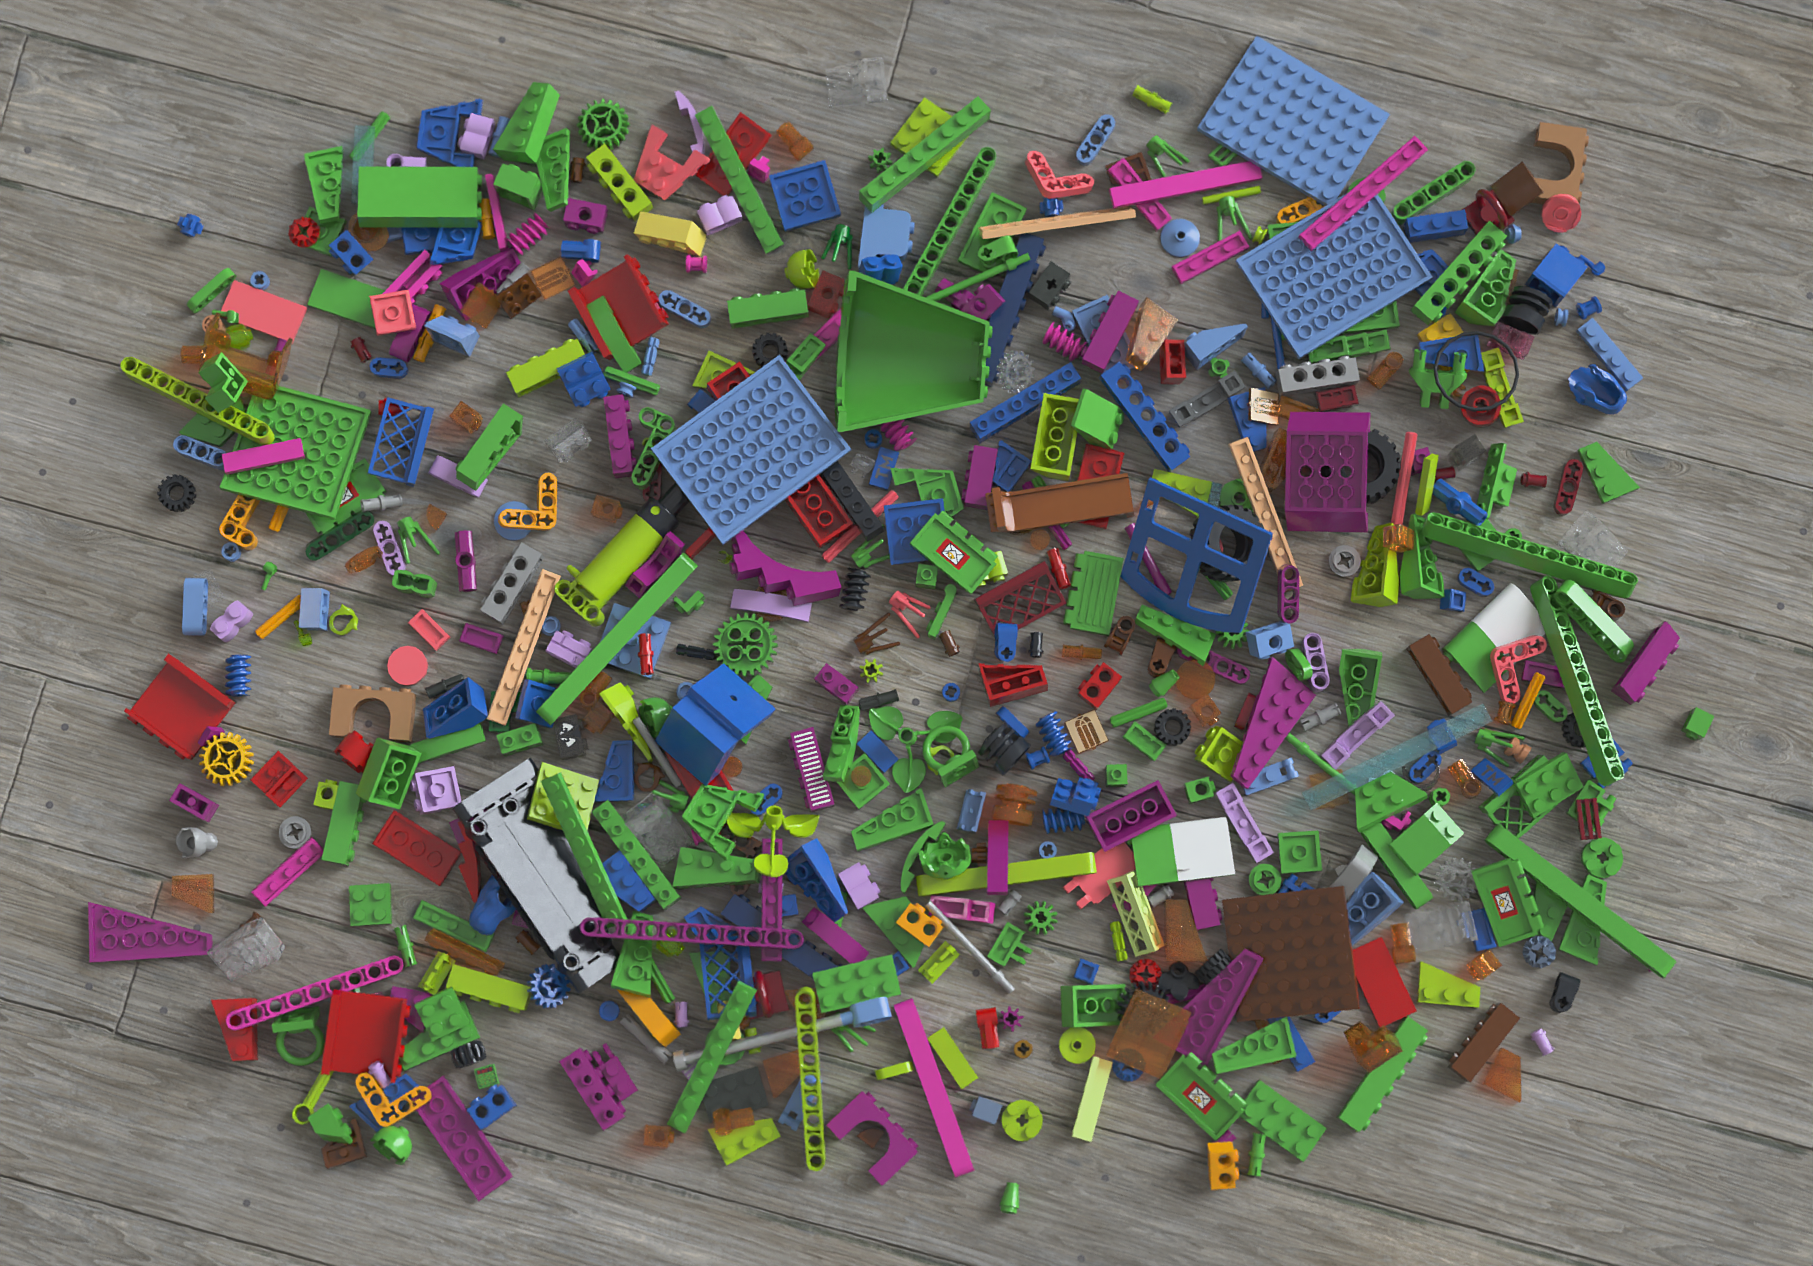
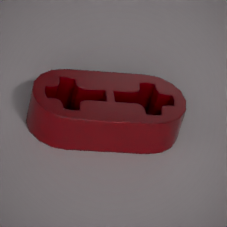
[1234,692,1256,730]

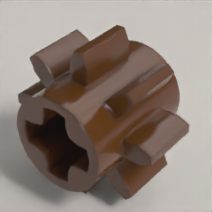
[971,843,988,868]

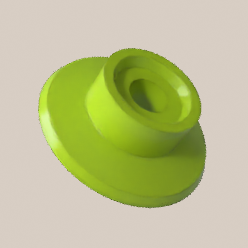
[1059,1027,1096,1064]

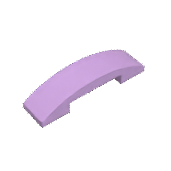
[675,91,704,170]
[730,589,812,622]
[1321,701,1395,770]
[1215,783,1274,863]

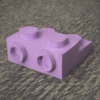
[410,766,462,815]

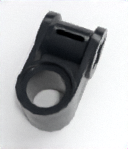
[1550,972,1581,1013]

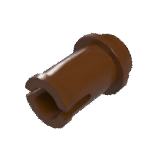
[569,157,586,183]
[938,630,960,657]
[515,929,541,955]

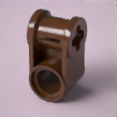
[1590,589,1625,621]
[1104,616,1135,656]
[1147,637,1176,678]

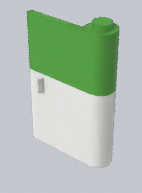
[1442,583,1545,693]
[1127,817,1235,887]

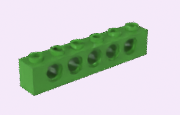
[1410,221,1507,326]
[592,800,681,910]

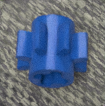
[1039,197,1063,218]
[177,214,203,238]

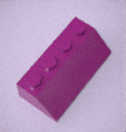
[1611,621,1680,705]
[1086,780,1177,852]

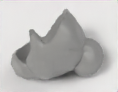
[175,827,218,858]

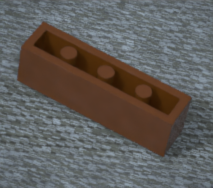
[1406,634,1472,717]
[1448,1003,1520,1083]

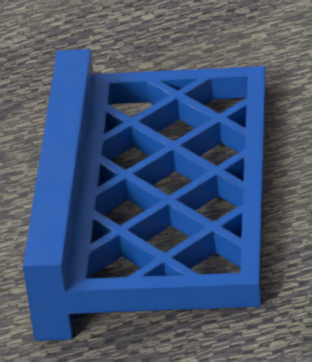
[367,397,434,487]
[699,935,756,1020]

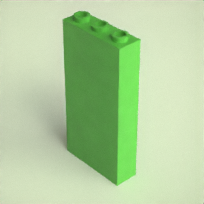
[357,167,482,228]

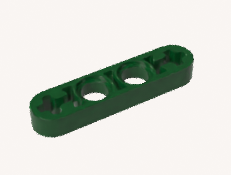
[305,510,374,561]

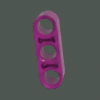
[389,304,432,363]
[1277,564,1300,623]

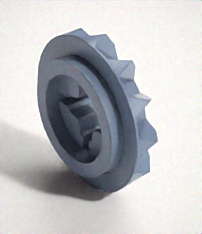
[1523,936,1556,969]

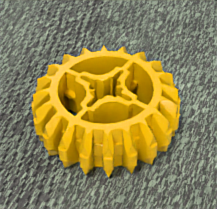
[199,732,254,786]

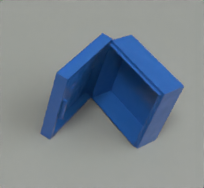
[655,663,776,786]

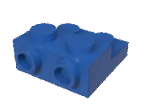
[556,351,611,407]
[1050,777,1101,817]

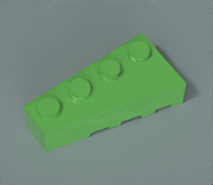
[493,82,560,164]
[455,403,523,491]

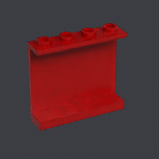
[568,254,669,360]
[124,653,236,760]
[321,989,411,1083]

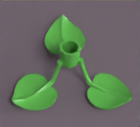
[869,706,963,793]

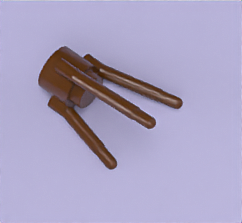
[854,612,900,655]

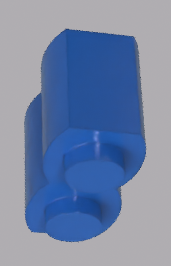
[859,254,903,285]

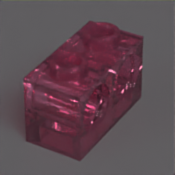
[1487,322,1535,360]

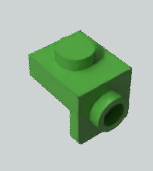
[673,590,705,615]

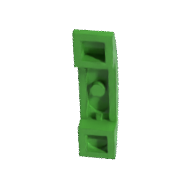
[587,296,642,373]
[901,821,946,894]

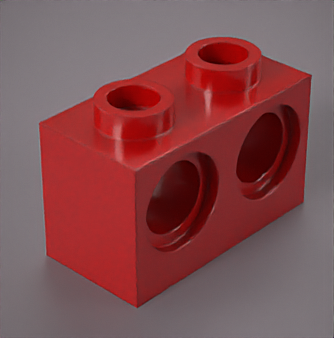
[1077,662,1122,710]

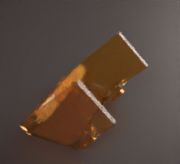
[199,313,293,399]

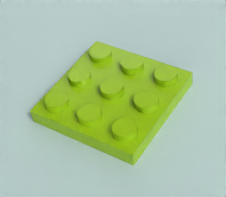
[890,97,968,178]
[527,762,599,830]

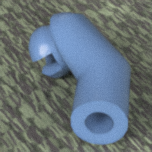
[1052,306,1076,332]

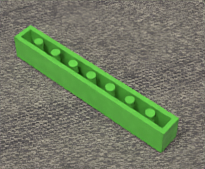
[859,96,991,213]

